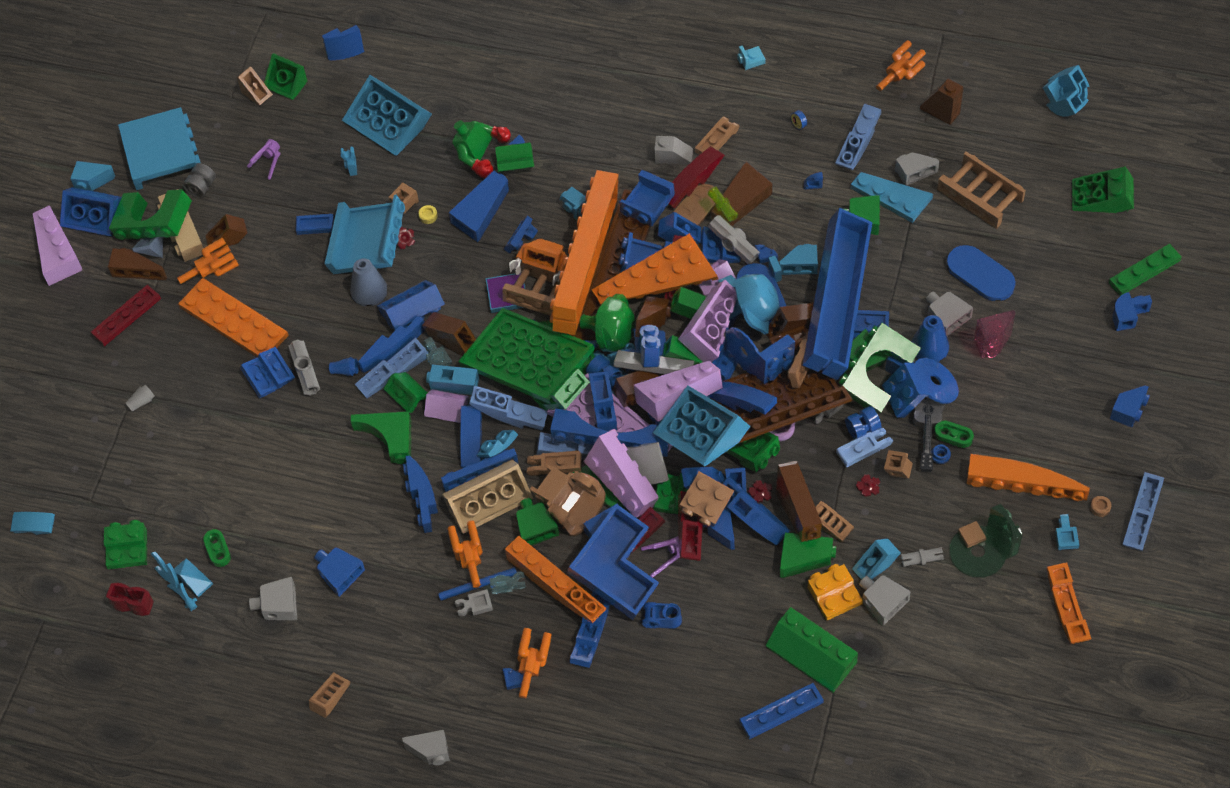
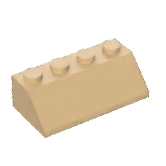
[442,460,533,534]

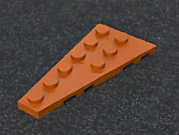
[592,233,719,305]

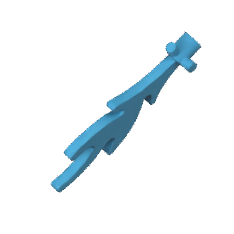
[151,552,197,611]

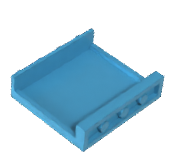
[118,107,201,190]
[325,195,405,274]

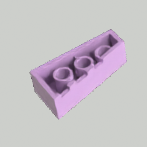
[33,206,82,286]
[678,280,737,362]
[634,361,723,421]
[584,429,659,518]

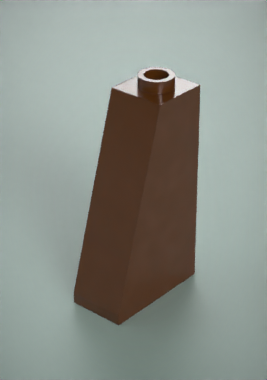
[711,162,772,226]
[776,461,822,542]

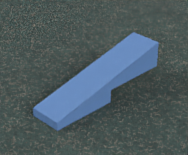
[355,337,431,398]
[536,432,594,459]
[1123,472,1164,551]

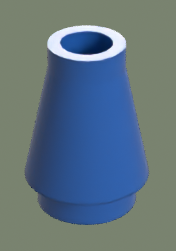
[329,357,359,376]

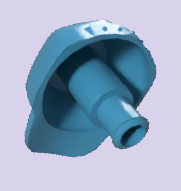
[729,274,779,335]

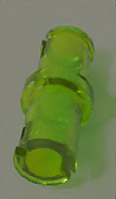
[707,187,738,222]

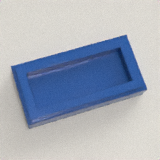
[296,214,334,235]

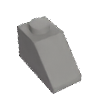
[655,136,693,165]
[895,152,939,186]
[402,730,450,765]

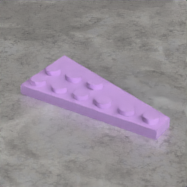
[547,373,672,451]

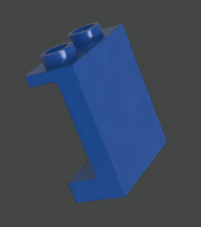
[619,170,675,226]
[618,232,673,272]

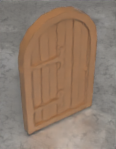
[673,184,719,226]

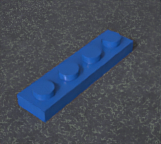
[441,448,518,492]
[740,683,823,740]

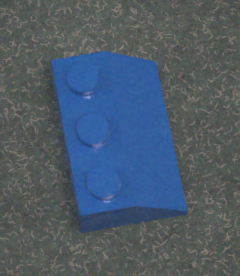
[60,187,122,236]
[377,280,445,330]

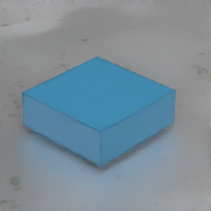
[769,256,782,282]

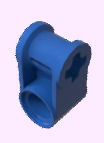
[642,602,682,629]

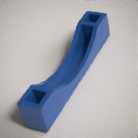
[551,408,670,457]

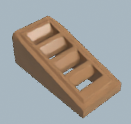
[816,501,854,542]
[309,672,350,718]

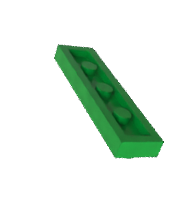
[1109,244,1182,296]

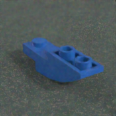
[403,455,438,533]
[723,477,791,545]

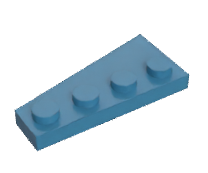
[850,172,933,223]

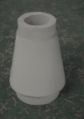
[125,384,155,412]

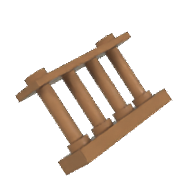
[937,152,1026,229]
[503,262,560,316]

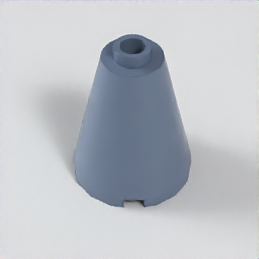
[350,258,387,306]

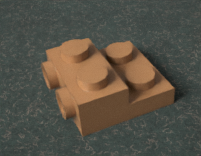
[679,471,734,527]

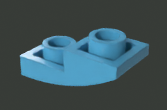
[477,430,518,458]
[10,512,55,535]

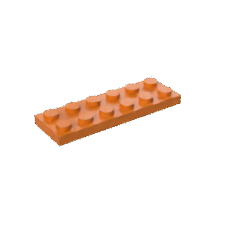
[178,278,289,357]

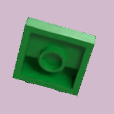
[726,432,780,472]
[104,520,147,570]

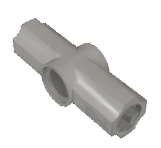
[708,215,760,264]
[288,340,320,396]

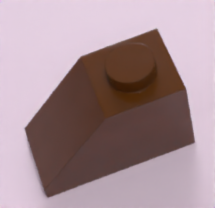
[205,214,247,249]

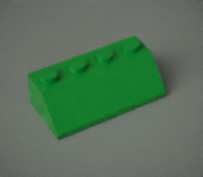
[766,607,858,693]

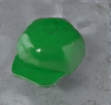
[579,294,635,352]

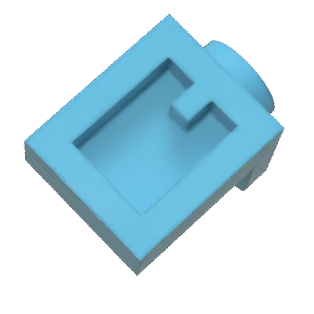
[737,46,765,70]

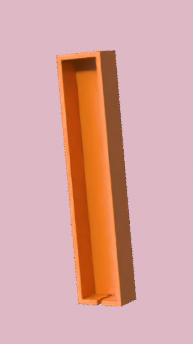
[550,170,619,335]

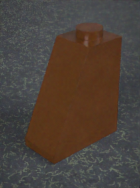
[920,78,964,125]
[767,303,814,338]
[422,312,476,356]

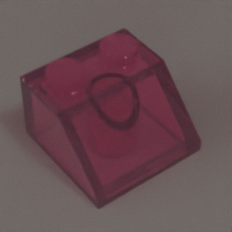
[974,310,1015,358]

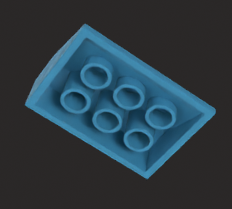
[342,75,432,156]
[653,385,750,466]

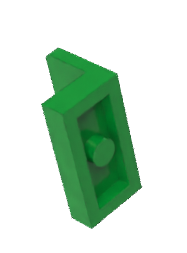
[495,142,534,172]
[384,372,428,413]

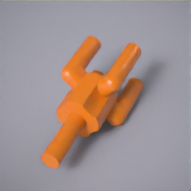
[876,40,926,91]
[177,237,239,284]
[447,520,483,588]
[517,628,552,698]

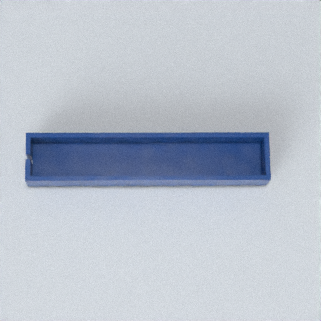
[803,208,872,380]

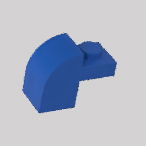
[1112,292,1152,331]

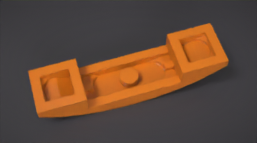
[1047,563,1091,644]

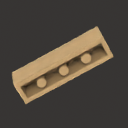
[157,189,203,262]

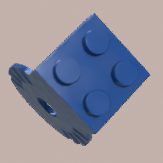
[725,327,795,384]
[882,358,959,418]

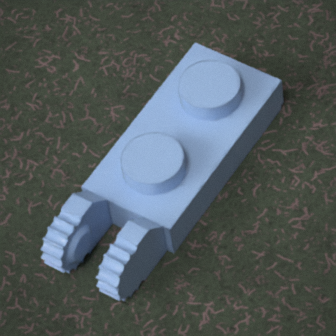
[836,428,893,468]

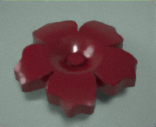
[397,227,415,249]
[856,474,880,497]
[748,480,772,503]

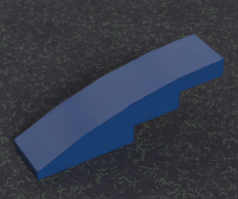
[358,316,425,373]
[709,382,777,415]
[570,591,611,668]

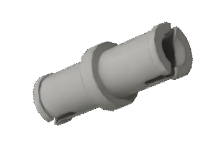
[901,547,944,567]

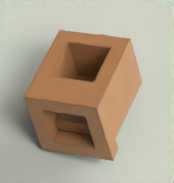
[389,183,419,214]
[884,450,913,479]

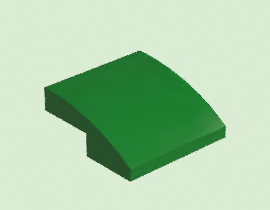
[653,473,688,514]

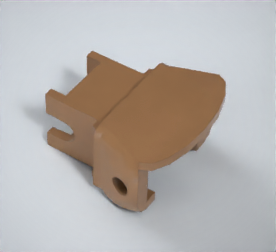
[530,464,606,536]

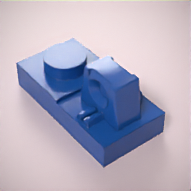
[504,216,538,253]

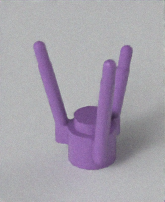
[247,139,281,180]
[641,536,680,578]

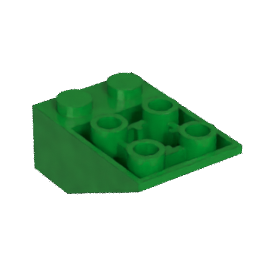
[1072,166,1134,213]

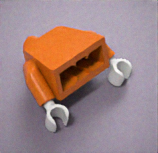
[509,239,568,286]

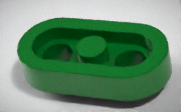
[935,421,974,448]
[203,529,231,567]

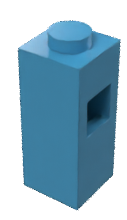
[426,365,479,395]

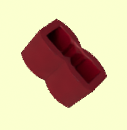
[106,583,154,616]

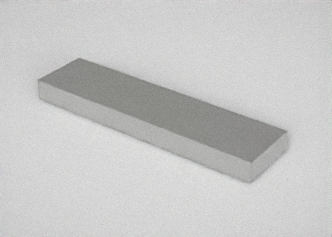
[614,350,694,374]

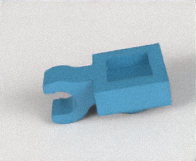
[340,147,357,176]
[1055,514,1079,550]

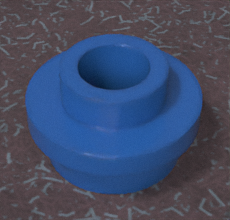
[931,444,951,464]

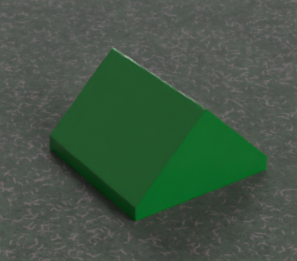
[264,53,308,100]

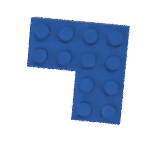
[567,504,659,620]

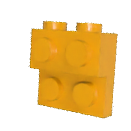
[808,564,863,621]

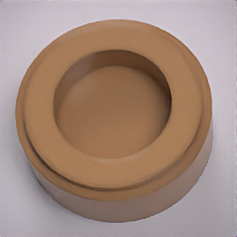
[1090,496,1111,517]

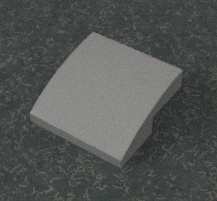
[626,442,669,484]

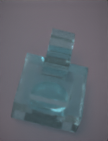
[424,337,452,366]
[490,572,526,595]

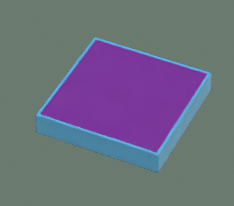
[486,273,525,313]

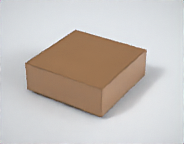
[958,521,986,548]

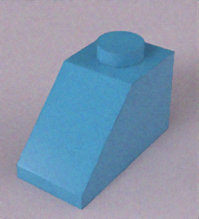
[70,161,115,191]
[780,244,818,275]
[852,539,901,580]

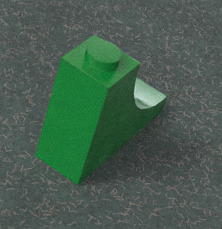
[351,412,411,464]

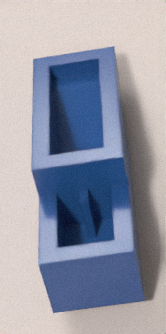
[589,371,618,431]
[461,406,482,468]

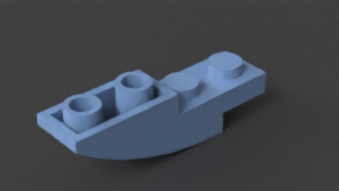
[835,104,881,170]
[469,386,548,430]

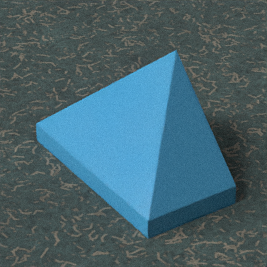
[174,558,213,597]

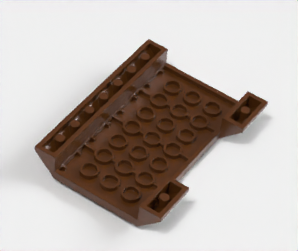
[710,325,852,443]

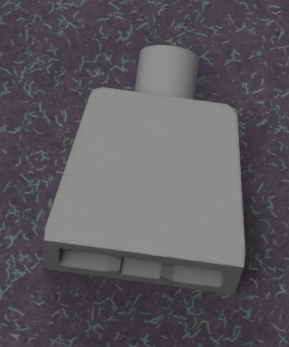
[926,292,973,336]
[859,575,911,626]
[249,577,297,620]

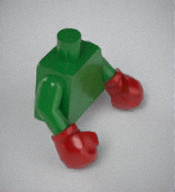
[453,120,511,179]

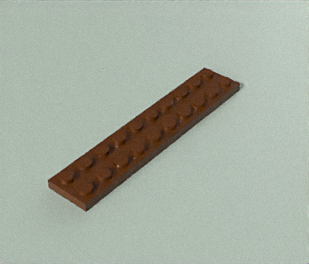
[571,189,651,353]

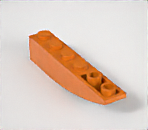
[967,454,1090,501]
[505,536,606,623]

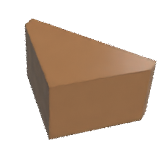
[237,66,273,105]

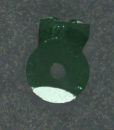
[950,503,1023,578]

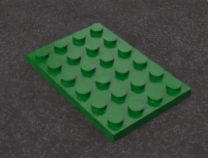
[458,308,595,404]

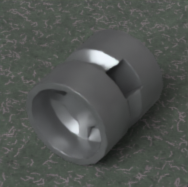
[183,163,216,198]

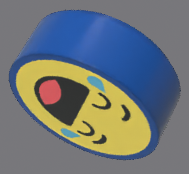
[791,110,807,130]

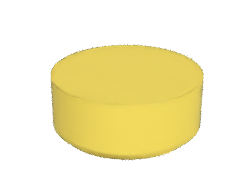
[419,205,438,224]

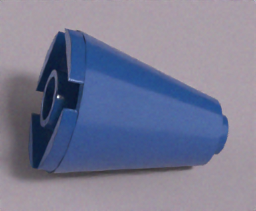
[911,315,949,362]

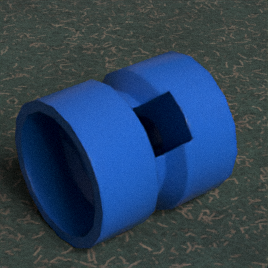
[586,355,623,389]
[845,406,881,440]

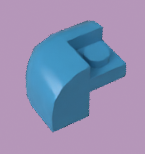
[1043,65,1090,117]

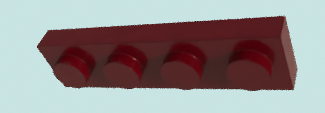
[91,285,161,346]

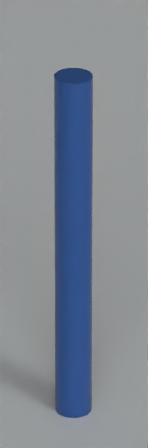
[438,567,517,601]

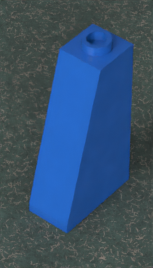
[449,171,509,242]

